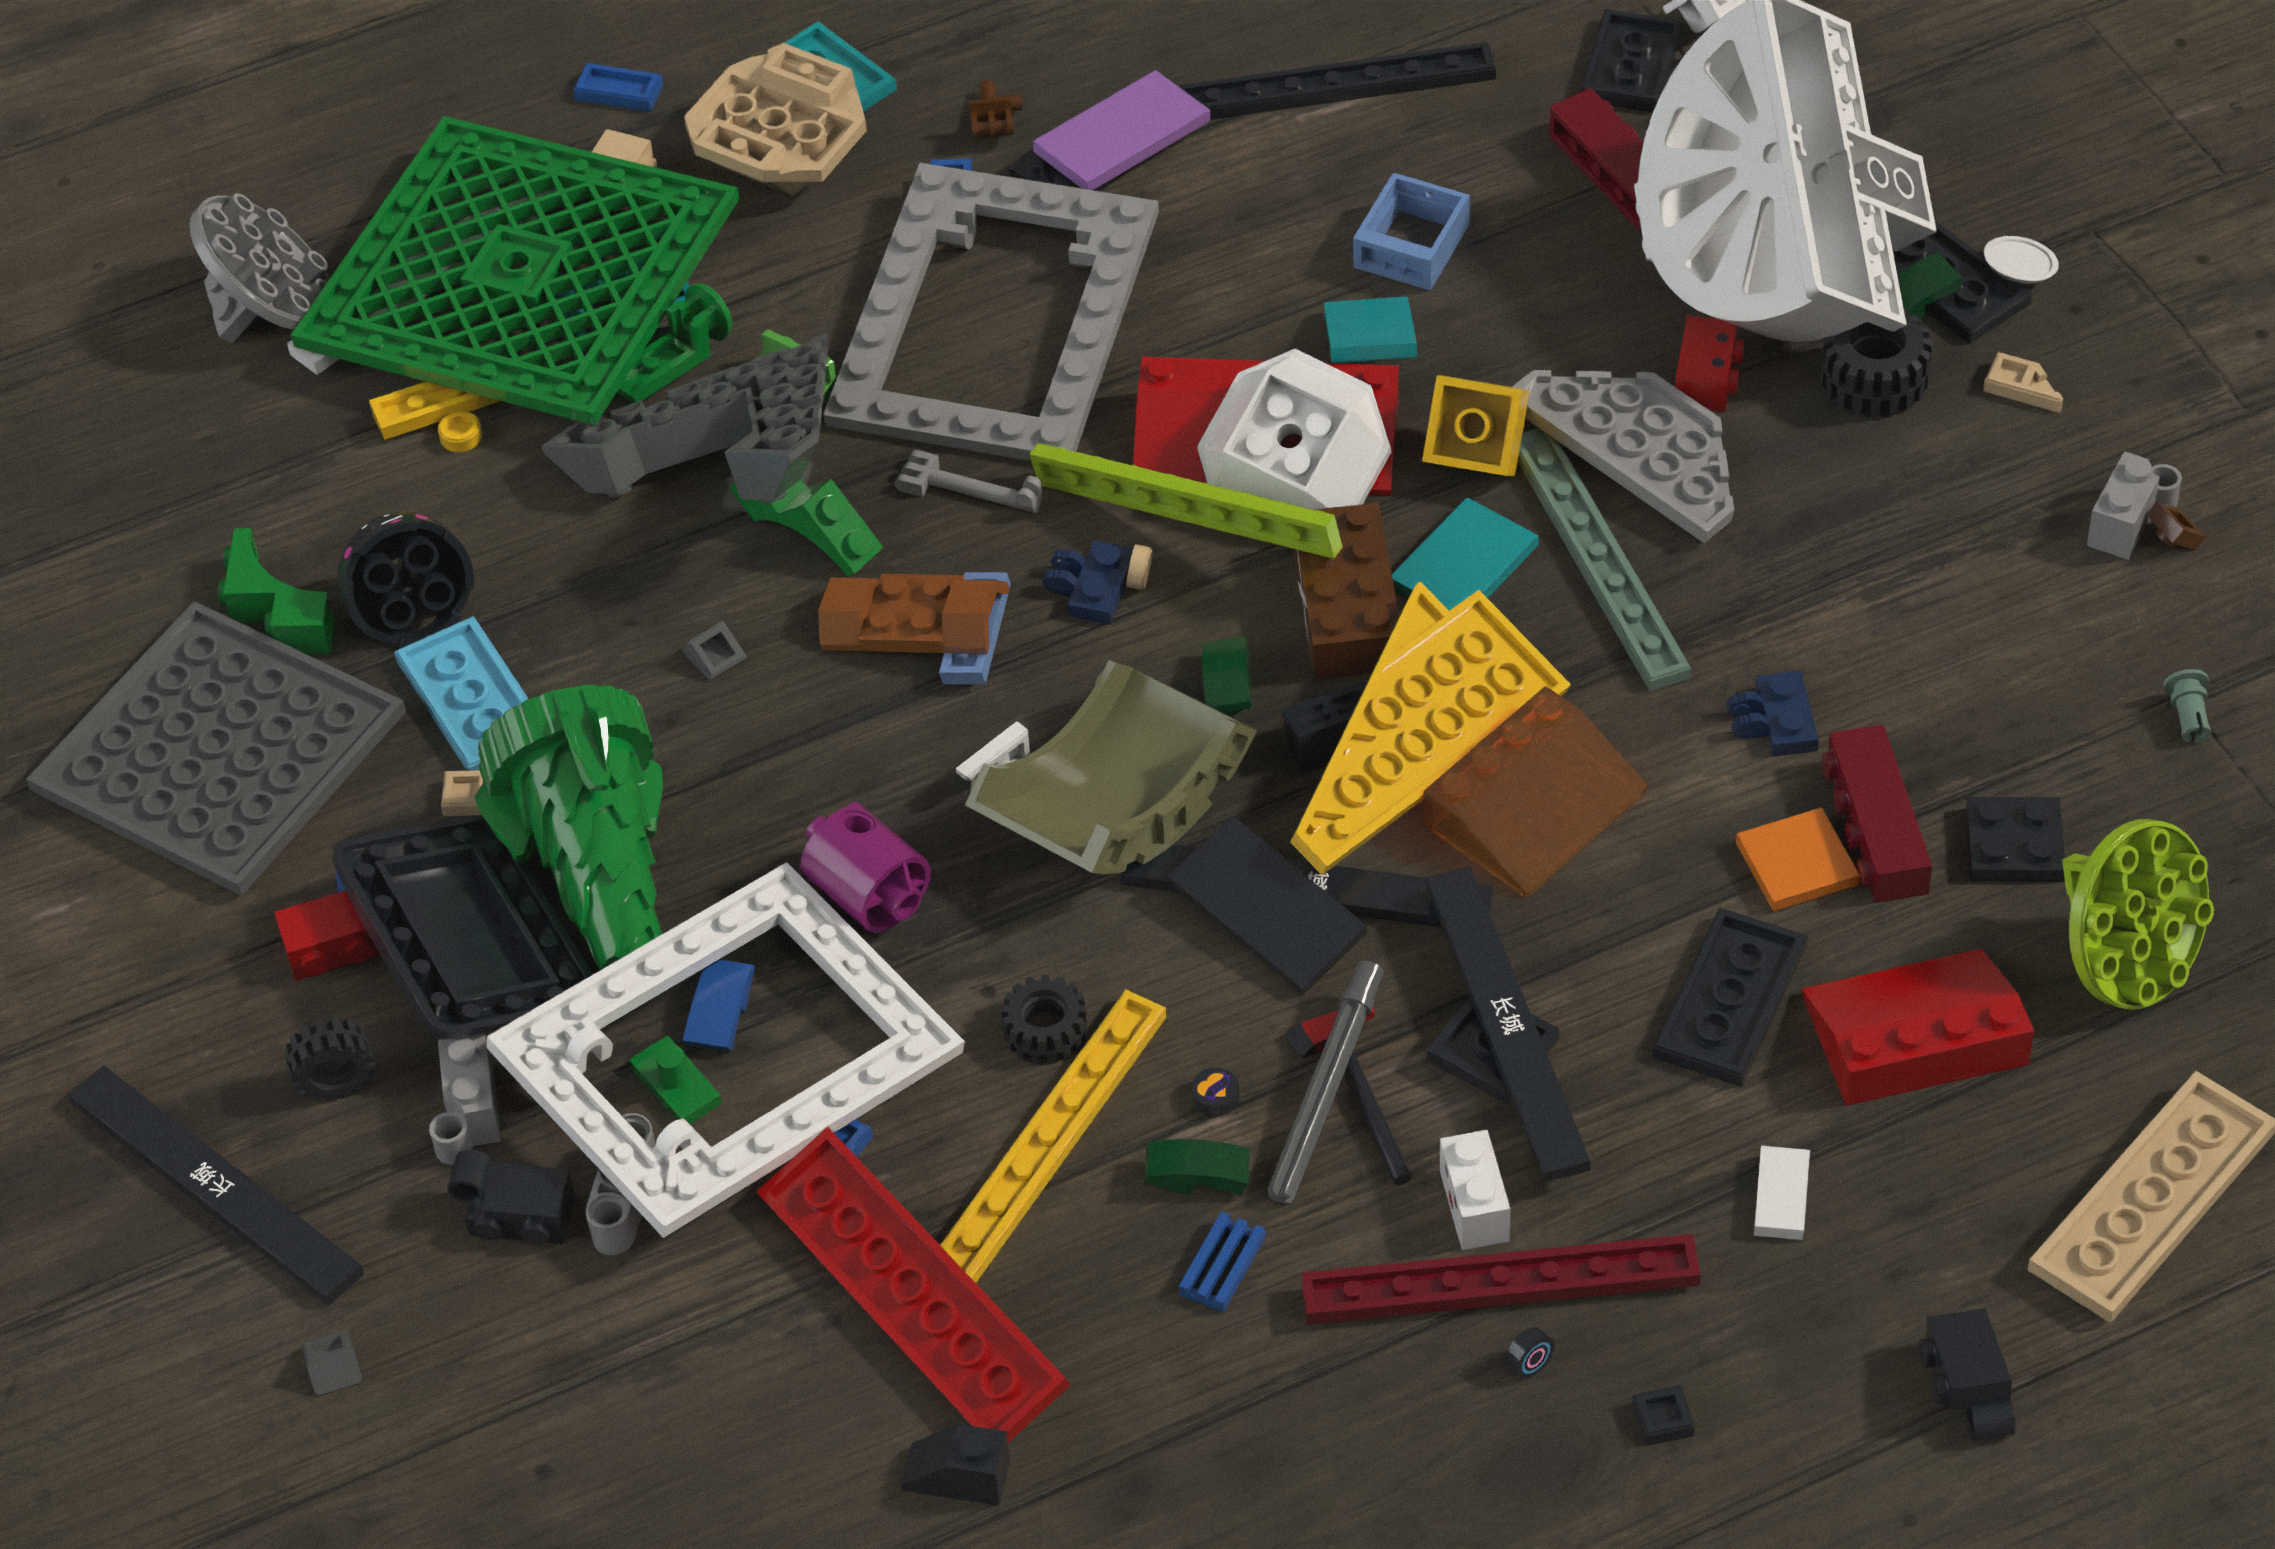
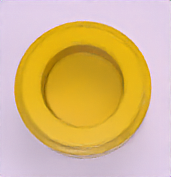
[438,411,482,452]

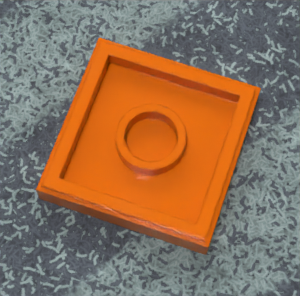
[1736,807,1860,912]

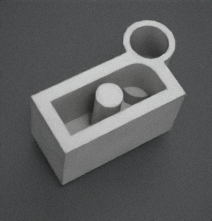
[2087,451,2182,560]
[429,1033,501,1165]

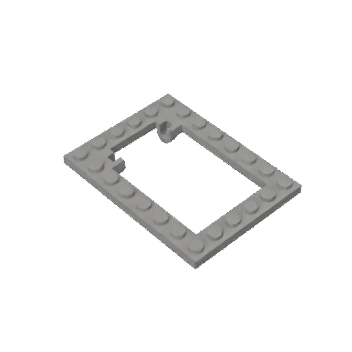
[823,163,1159,461]

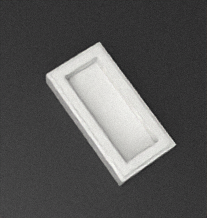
[1754,1146,1810,1240]

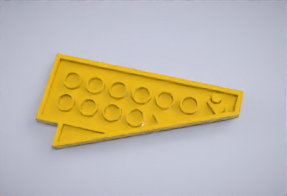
[1290,581,1571,875]

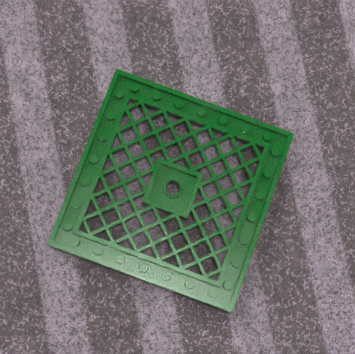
[291,116,739,425]

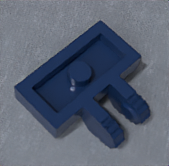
[1042,540,1134,624]
[1725,671,1819,756]

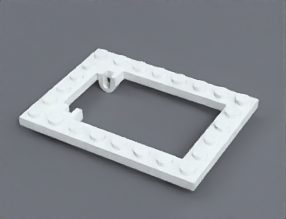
[487,862,965,1238]

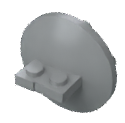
[190,193,329,343]

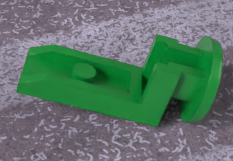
[617,283,732,403]

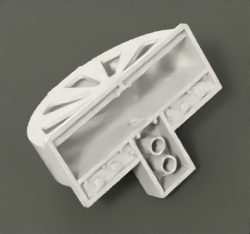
[1634,0,1937,342]

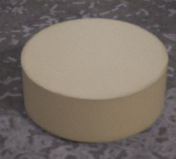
[1126,544,1153,590]

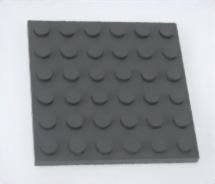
[26,601,406,896]

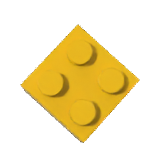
[1422,375,1530,476]

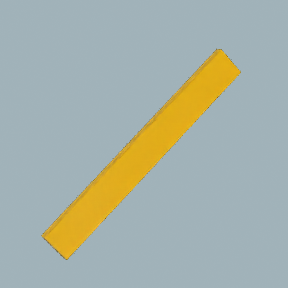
[940,989,1166,1283]

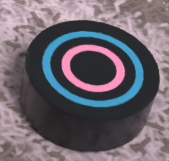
[1506,1327,1555,1379]

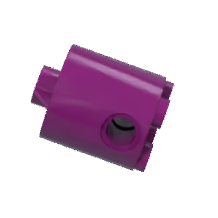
[798,802,931,933]

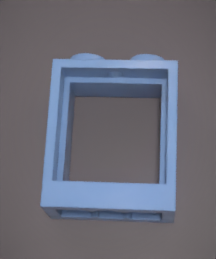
[1353,173,1470,291]

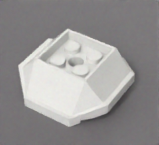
[1197,349,1392,510]

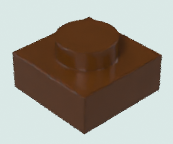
[2146,501,2206,550]

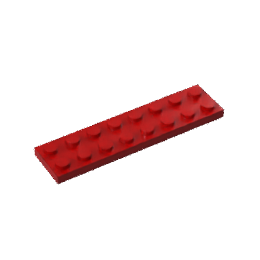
[756,1127,1071,1443]

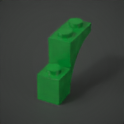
[729,479,883,576]
[218,528,335,654]

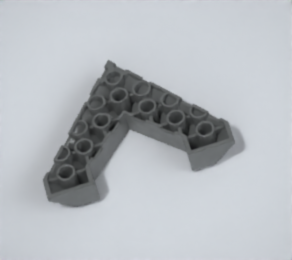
[541,333,829,504]

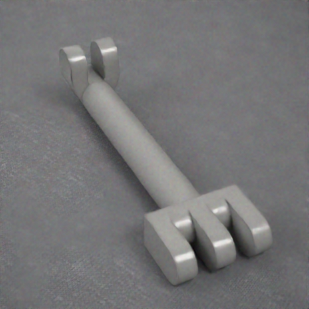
[894,450,1042,513]

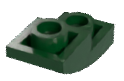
[1897,252,1962,319]
[1202,635,1252,716]
[1144,1139,1250,1196]

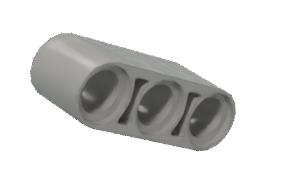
[586,1113,656,1255]

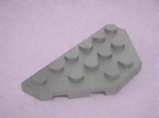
[1512,370,1734,544]

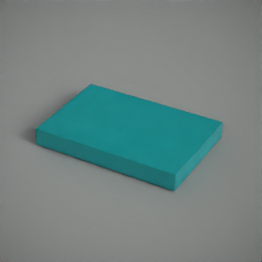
[785,21,897,111]
[1324,297,1417,364]
[1392,497,1538,611]

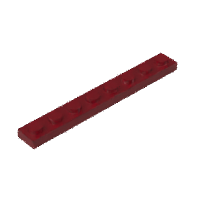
[1301,1234,1701,1325]

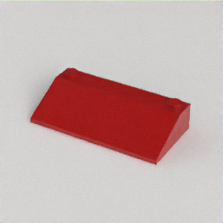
[1133,357,1399,496]

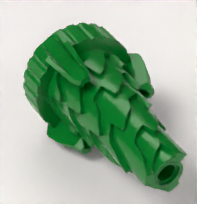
[474,685,663,970]

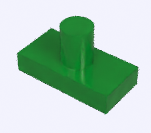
[629,1035,722,1124]

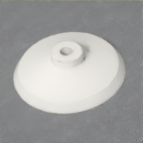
[1984,236,2059,284]

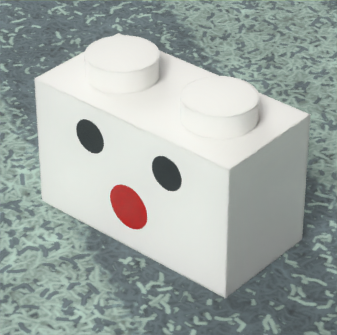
[1440,1130,1510,1251]

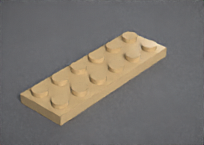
[2028,1071,2275,1323]

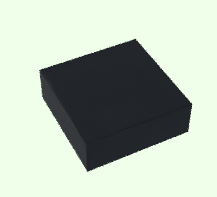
[1632,1385,1695,1446]

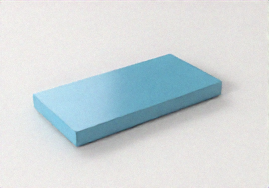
[394,616,528,771]

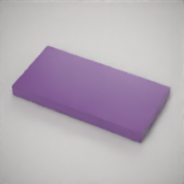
[1033,70,1210,190]

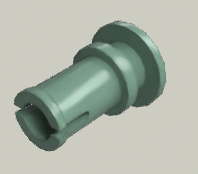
[2163,669,2212,743]

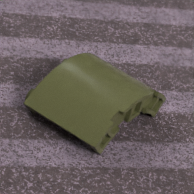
[965,660,1257,875]

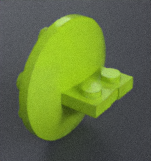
[2062,819,2214,1010]

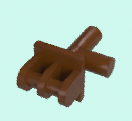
[969,80,1023,139]

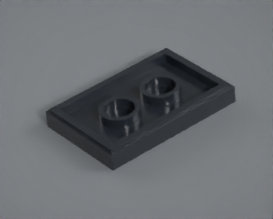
[1580,9,1684,112]

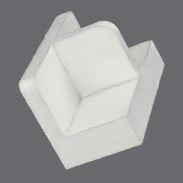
[1662,0,1746,33]

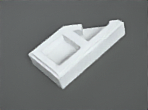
[956,721,1030,782]

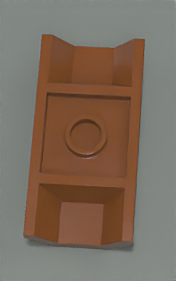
[818,574,1009,654]

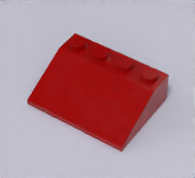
[1801,948,2034,1106]

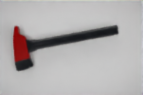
[1286,1007,1412,1185]

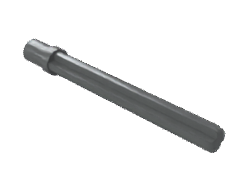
[1268,960,1384,1205]

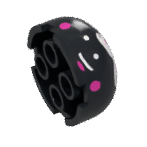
[337,512,474,647]

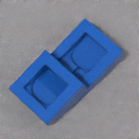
[683,960,755,1052]

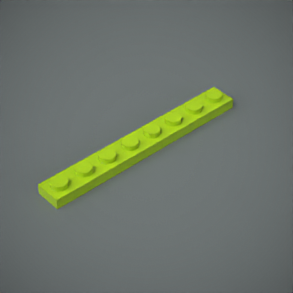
[1029,443,1343,559]

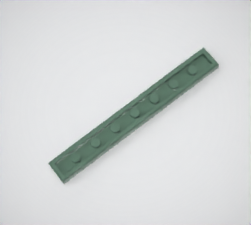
[1518,428,1691,692]

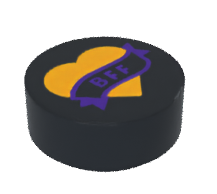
[1192,1068,1240,1116]

